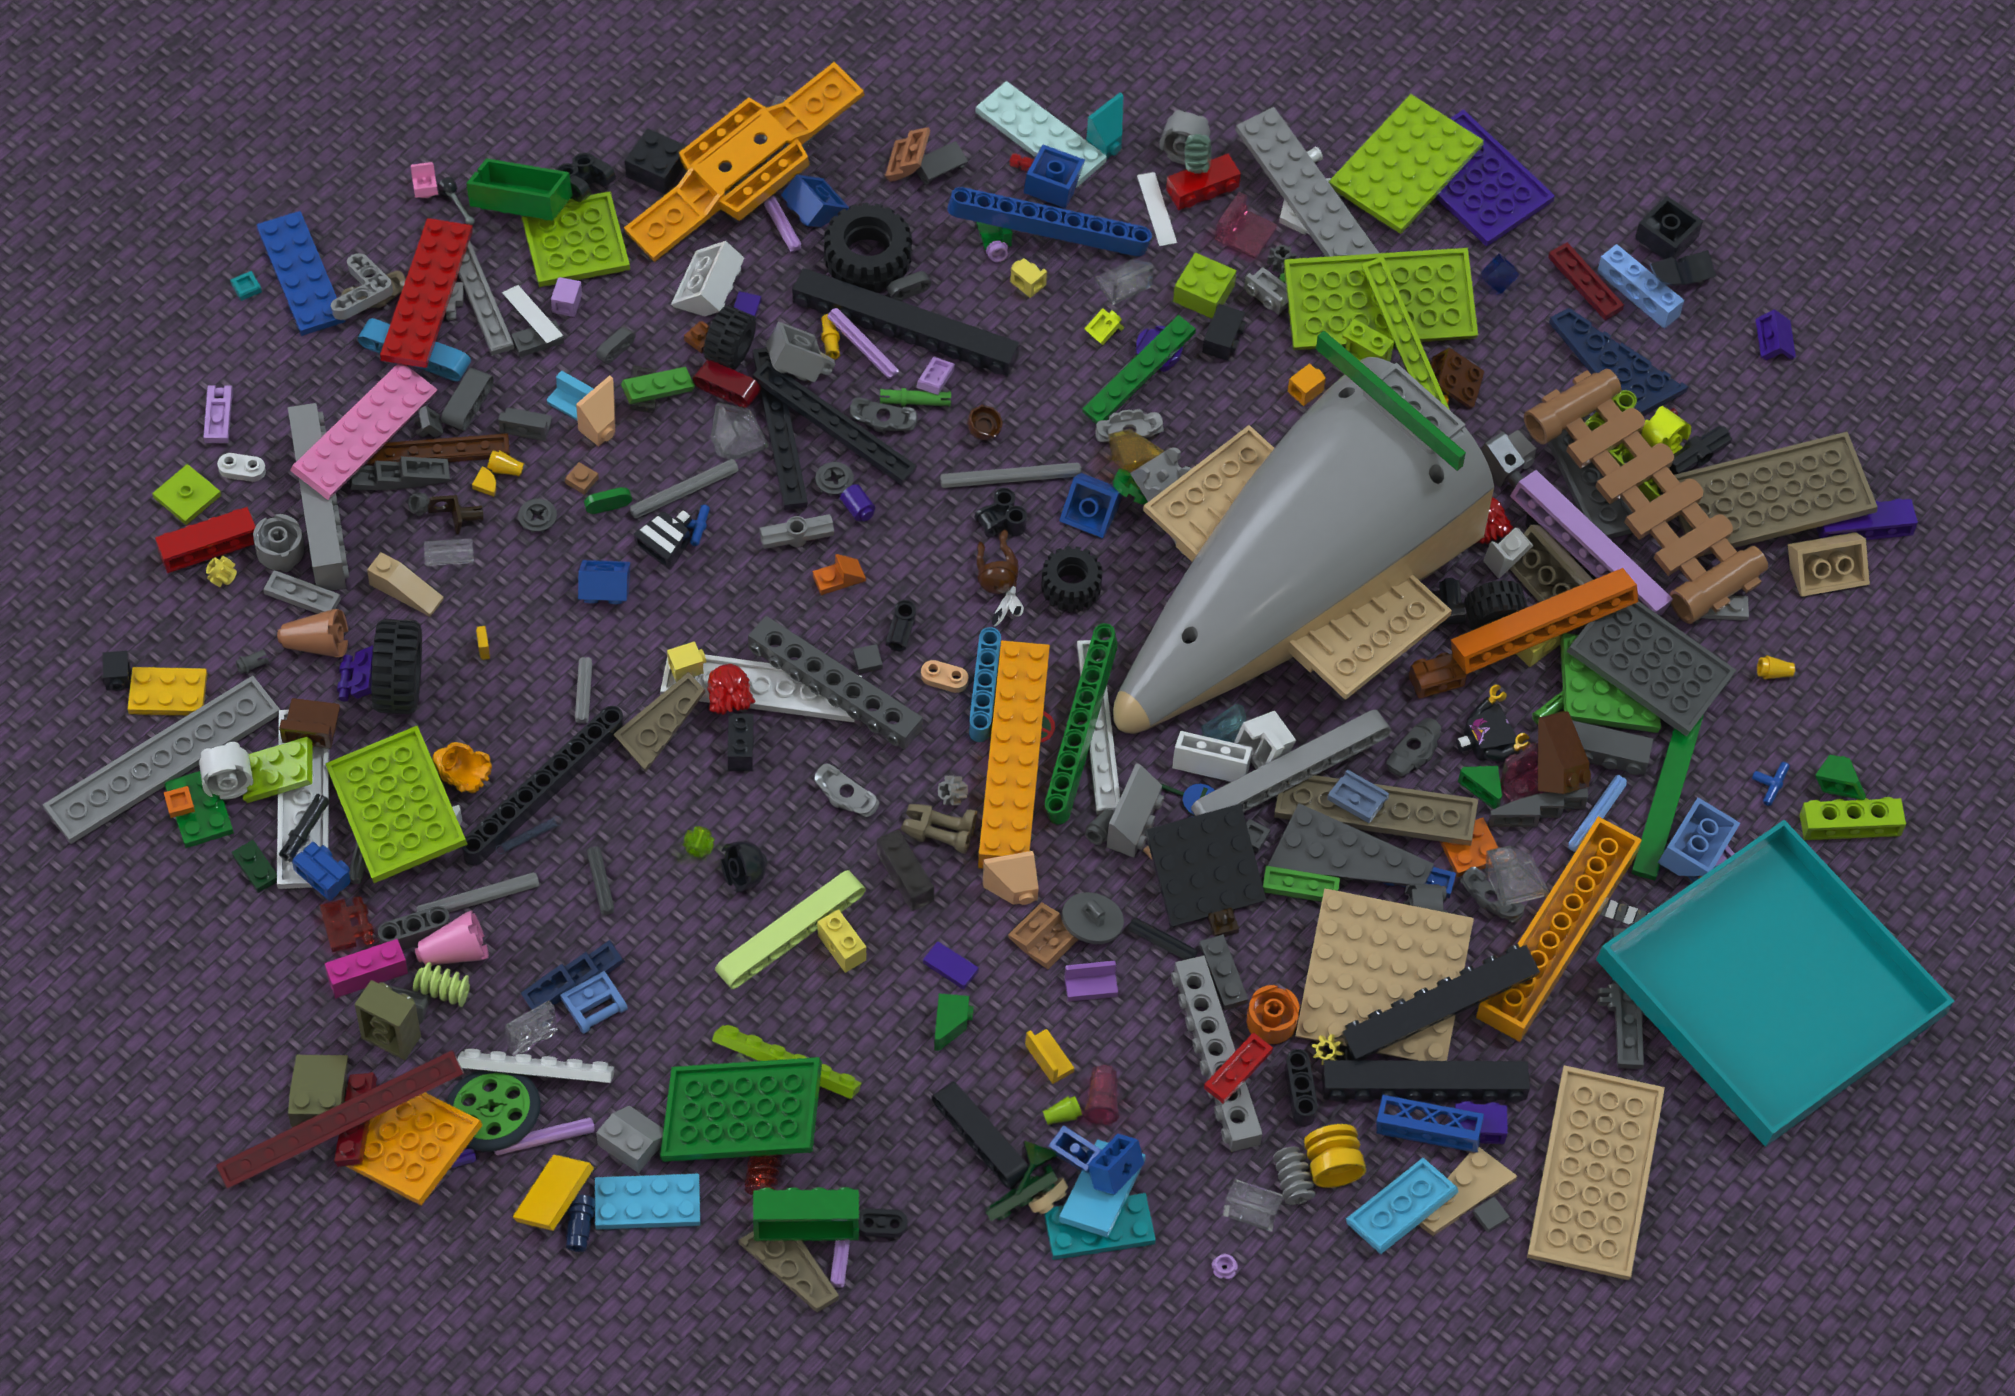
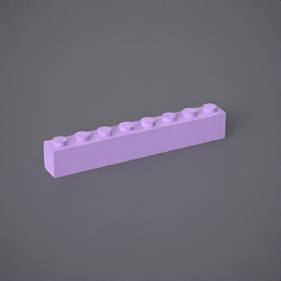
[1510,470,1673,616]

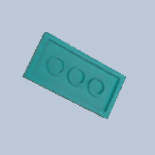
[1044,1193,1156,1260]

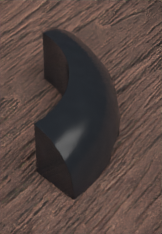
[1650,250,1716,286]

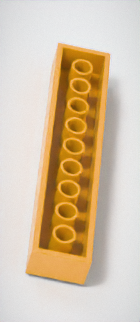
[978,640,1050,869]
[1476,816,1642,1042]

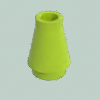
[1042,1096,1082,1125]

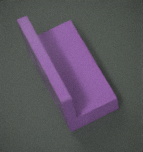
[1064,961,1118,1002]

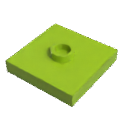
[152,464,221,525]

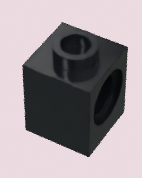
[103,651,131,691]

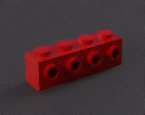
[155,507,256,573]

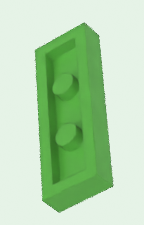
[621,367,695,404]
[1263,866,1340,902]

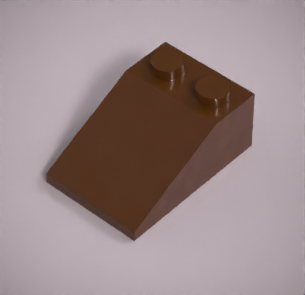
[1538,711,1591,794]

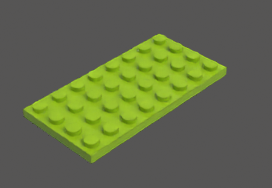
[1284,248,1478,350]

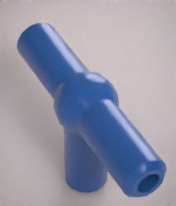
[686,505,710,546]
[1752,762,1790,806]

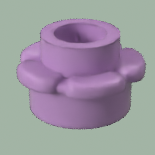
[986,241,1008,262]
[1212,1254,1238,1279]

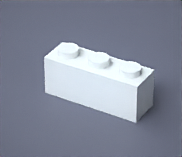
[1172,731,1252,782]

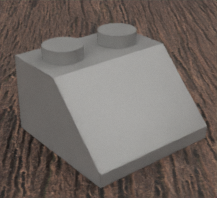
[596,1106,664,1173]

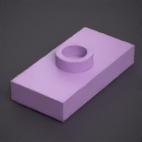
[916,357,955,395]

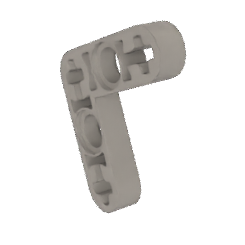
[331,253,393,320]

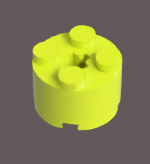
[1641,406,1691,454]

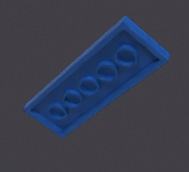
[256,211,346,336]

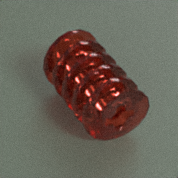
[744,1154,782,1195]

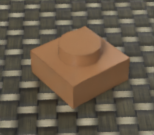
[565,462,599,495]

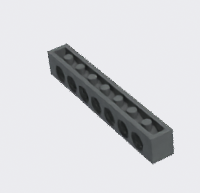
[748,616,923,750]

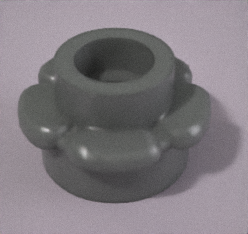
[408,492,429,516]

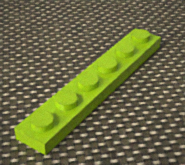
[712,1025,862,1099]

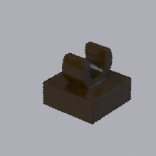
[1207,907,1239,937]

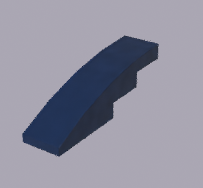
[521,940,625,1014]

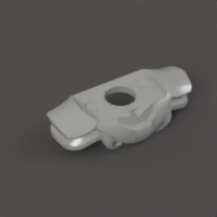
[1096,409,1164,443]
[814,764,879,817]

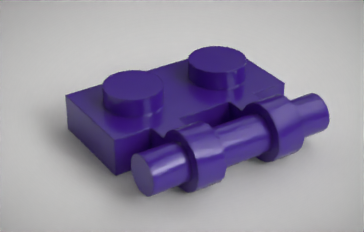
[337,645,373,702]

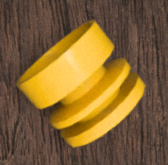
[1304,1124,1366,1187]

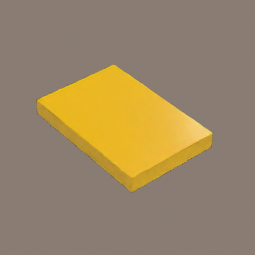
[513,1155,594,1231]

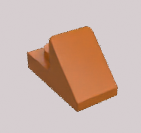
[813,554,866,595]

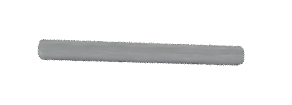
[940,462,1081,488]

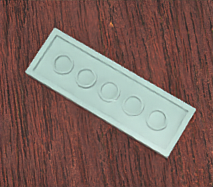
[976,81,1107,188]

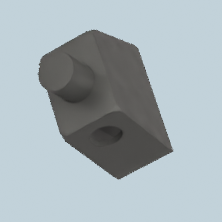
[1481,431,1525,489]

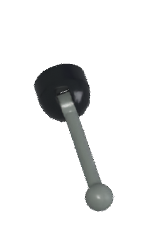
[437,177,475,225]

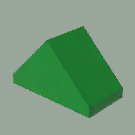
[1458,766,1502,809]

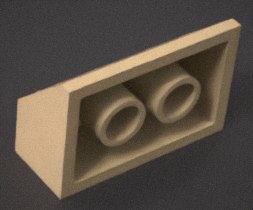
[1788,532,1870,597]

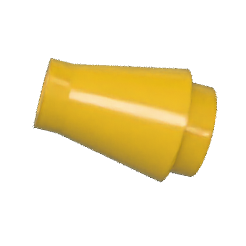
[487,450,524,477]
[1757,655,1795,679]

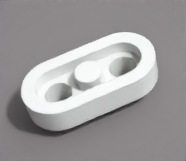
[218,453,266,482]

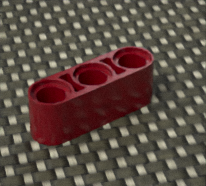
[692,360,761,408]

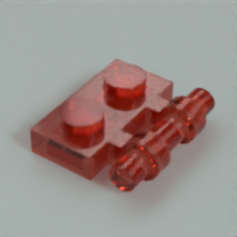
[320,896,374,953]

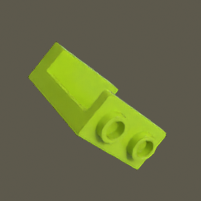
[1342,319,1394,362]

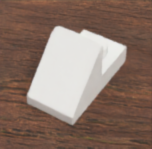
[1483,527,1533,578]

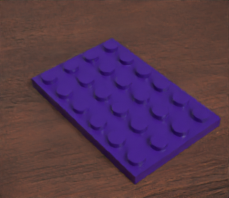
[1435,109,1555,247]

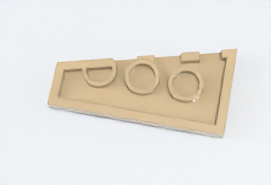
[1418,1147,1517,1236]

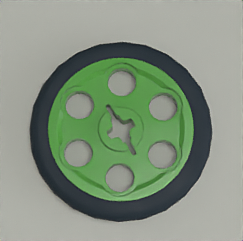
[446,1070,541,1152]

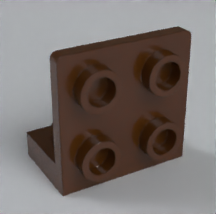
[1430,347,1484,409]
[279,698,340,749]

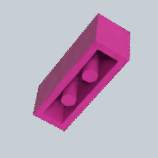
[325,939,408,998]

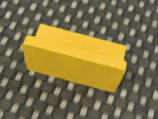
[1025,1029,1074,1084]

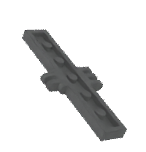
[1597,928,1644,1069]

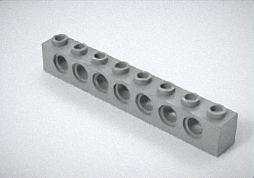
[1171,956,1262,1152]

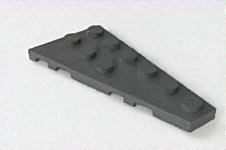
[1268,803,1434,886]

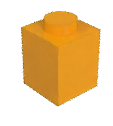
[1287,363,1326,406]

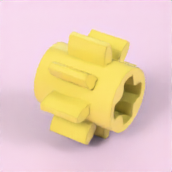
[206,555,237,587]
[1312,1034,1344,1065]

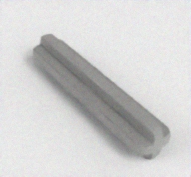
[575,657,592,724]

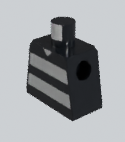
[634,510,692,570]

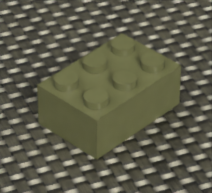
[355,980,421,1060]

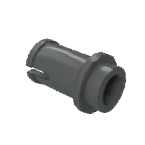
[235,649,269,674]

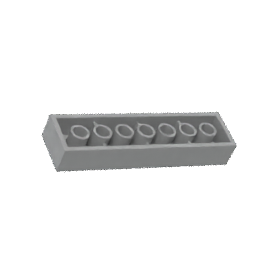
[288,403,349,591]

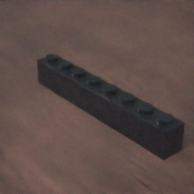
[1342,944,1540,1060]
[1322,1060,1530,1102]

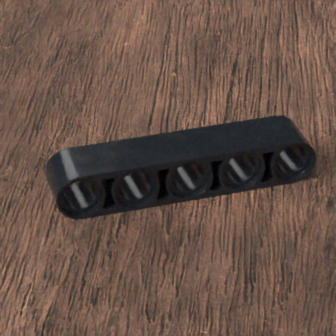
[931,1081,1029,1189]

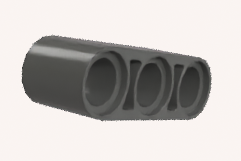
[441,368,494,431]
[378,906,450,950]

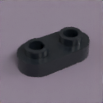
[859,1208,908,1238]

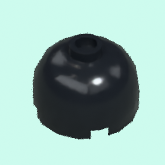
[721,841,767,892]

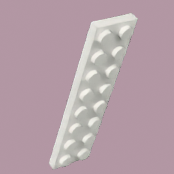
[660,655,862,722]
[277,710,329,889]

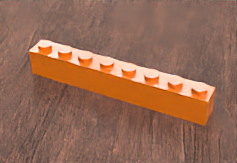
[1451,568,1638,674]

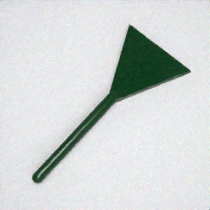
[1016,1141,1057,1196]

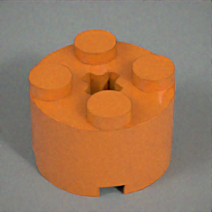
[1246,985,1300,1045]

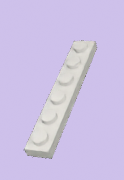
[458,1049,614,1083]

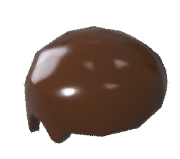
[967,404,1003,440]

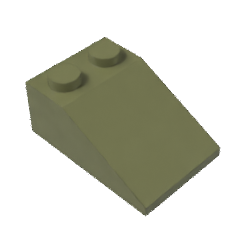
[288,1055,348,1127]

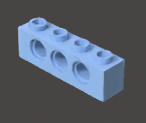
[1597,244,1684,329]

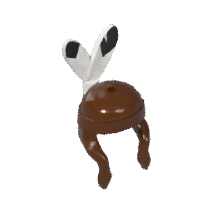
[976,530,1024,626]

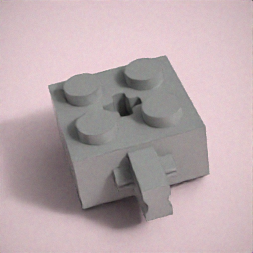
[766,321,835,382]

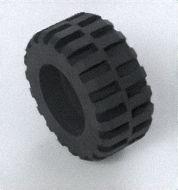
[824,203,912,292]
[371,619,422,714]

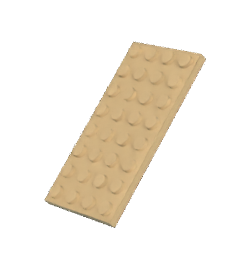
[1527,1065,1665,1280]

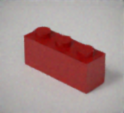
[1166,154,1241,210]

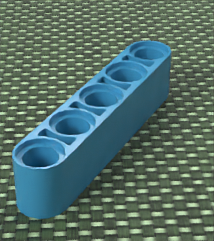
[357,318,471,381]
[969,627,1001,742]

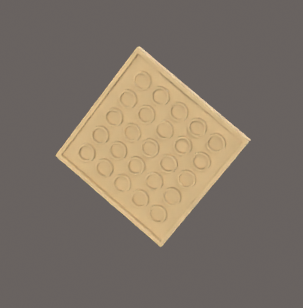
[1295,888,1474,1061]

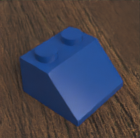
[1023,145,1085,208]
[781,174,849,227]
[1059,473,1123,538]
[578,560,631,604]

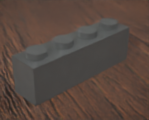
[1572,720,1653,775]

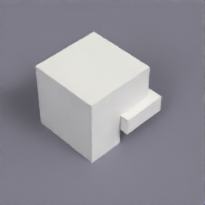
[1234,711,1296,769]

